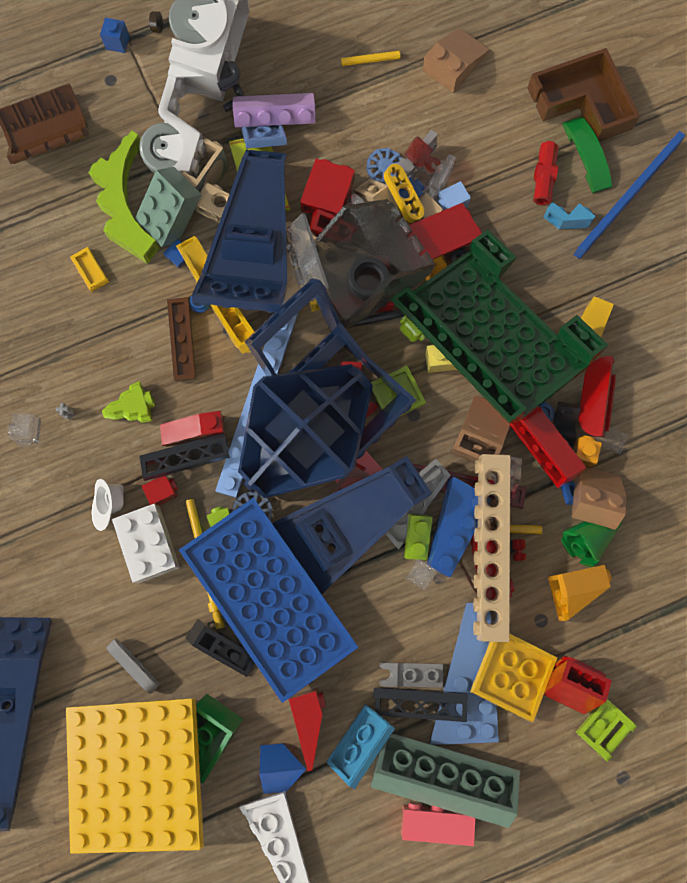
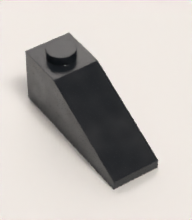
[186,619,255,677]

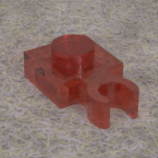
[403,136,441,173]

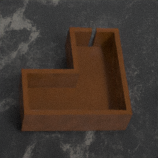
[527,48,640,141]

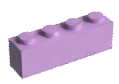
[233,93,315,127]

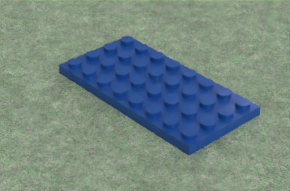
[179,497,358,703]

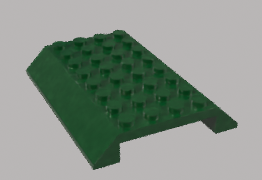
[391,229,608,424]

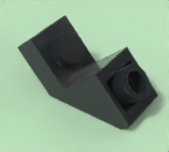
[553,401,581,450]

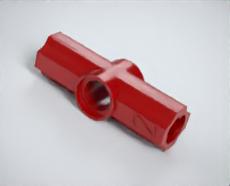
[533,141,559,206]

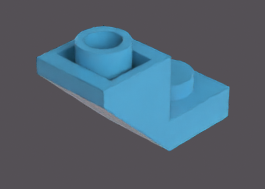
[543,202,595,230]

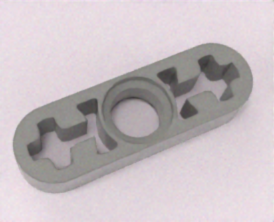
[106,638,160,694]

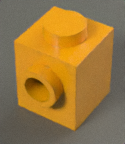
[573,436,602,468]

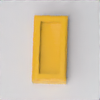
[70,247,109,292]

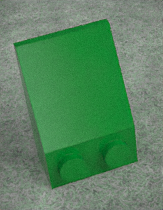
[196,694,244,784]

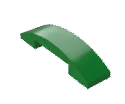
[562,116,612,194]

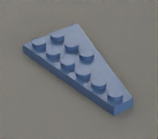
[429,603,499,745]

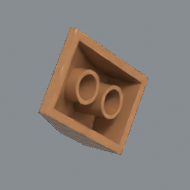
[422,28,490,93]
[572,466,627,530]

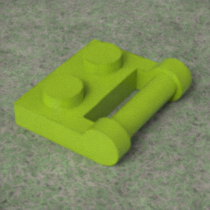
[575,699,637,762]

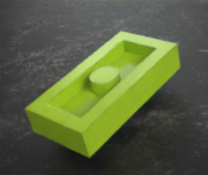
[404,514,432,560]

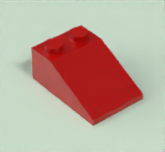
[289,688,326,771]

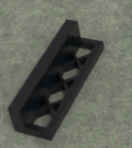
[139,433,230,481]
[373,686,468,722]

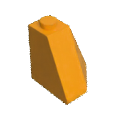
[548,565,612,621]

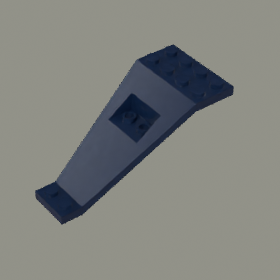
[192,149,287,313]
[272,456,432,594]
[0,617,52,831]

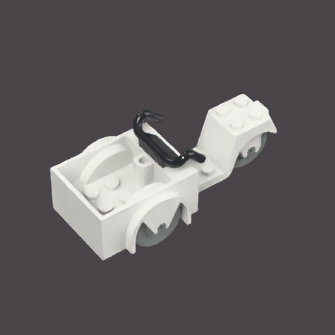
[140,0,250,178]

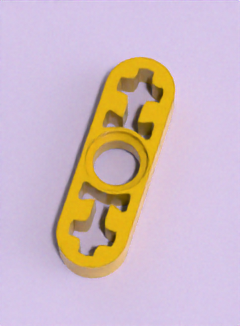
[384,164,424,223]

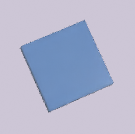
[241,125,287,149]

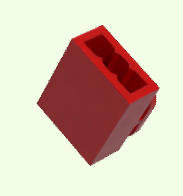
[300,158,355,218]
[544,657,612,715]

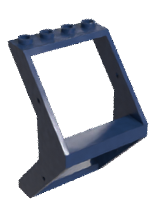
[244,278,416,459]

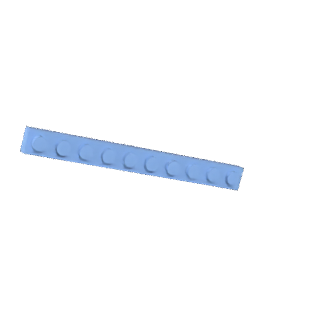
[215,303,299,498]

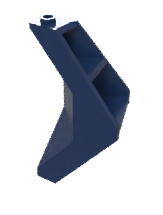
[238,364,373,498]

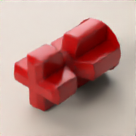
[512,539,526,561]

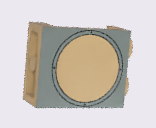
[181,138,228,192]

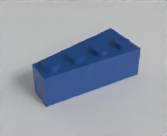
[426,477,492,577]

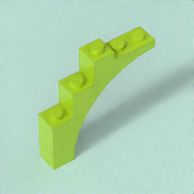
[89,130,160,264]

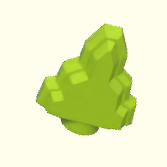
[102,381,156,423]

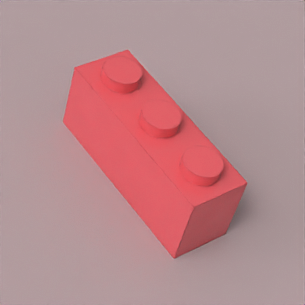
[401,802,475,846]

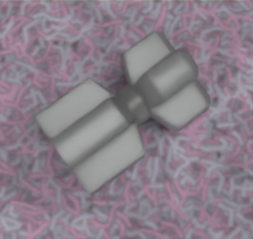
[56,403,74,420]

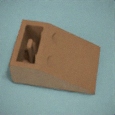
[451,395,510,463]

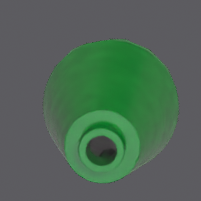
[561,521,622,567]

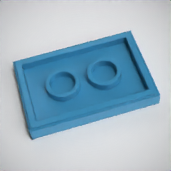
[326,704,395,789]

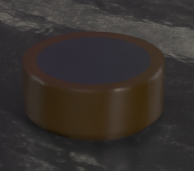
[149,11,163,33]

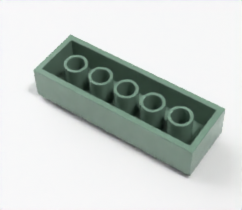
[371,734,520,828]

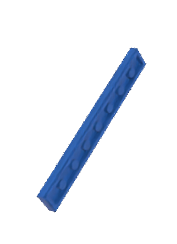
[574,131,685,259]

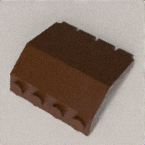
[0,83,89,164]

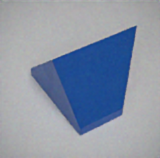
[260,743,306,794]

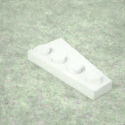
[239,791,310,883]

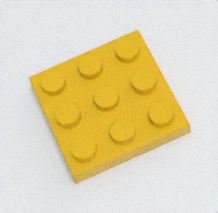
[470,633,557,722]

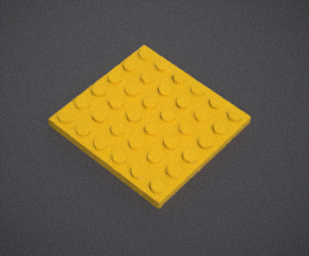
[66,698,204,854]

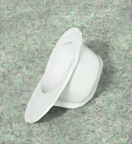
[92,479,124,531]

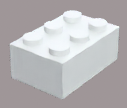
[112,504,180,583]

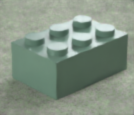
[135,167,202,247]

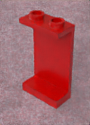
[395,202,482,274]

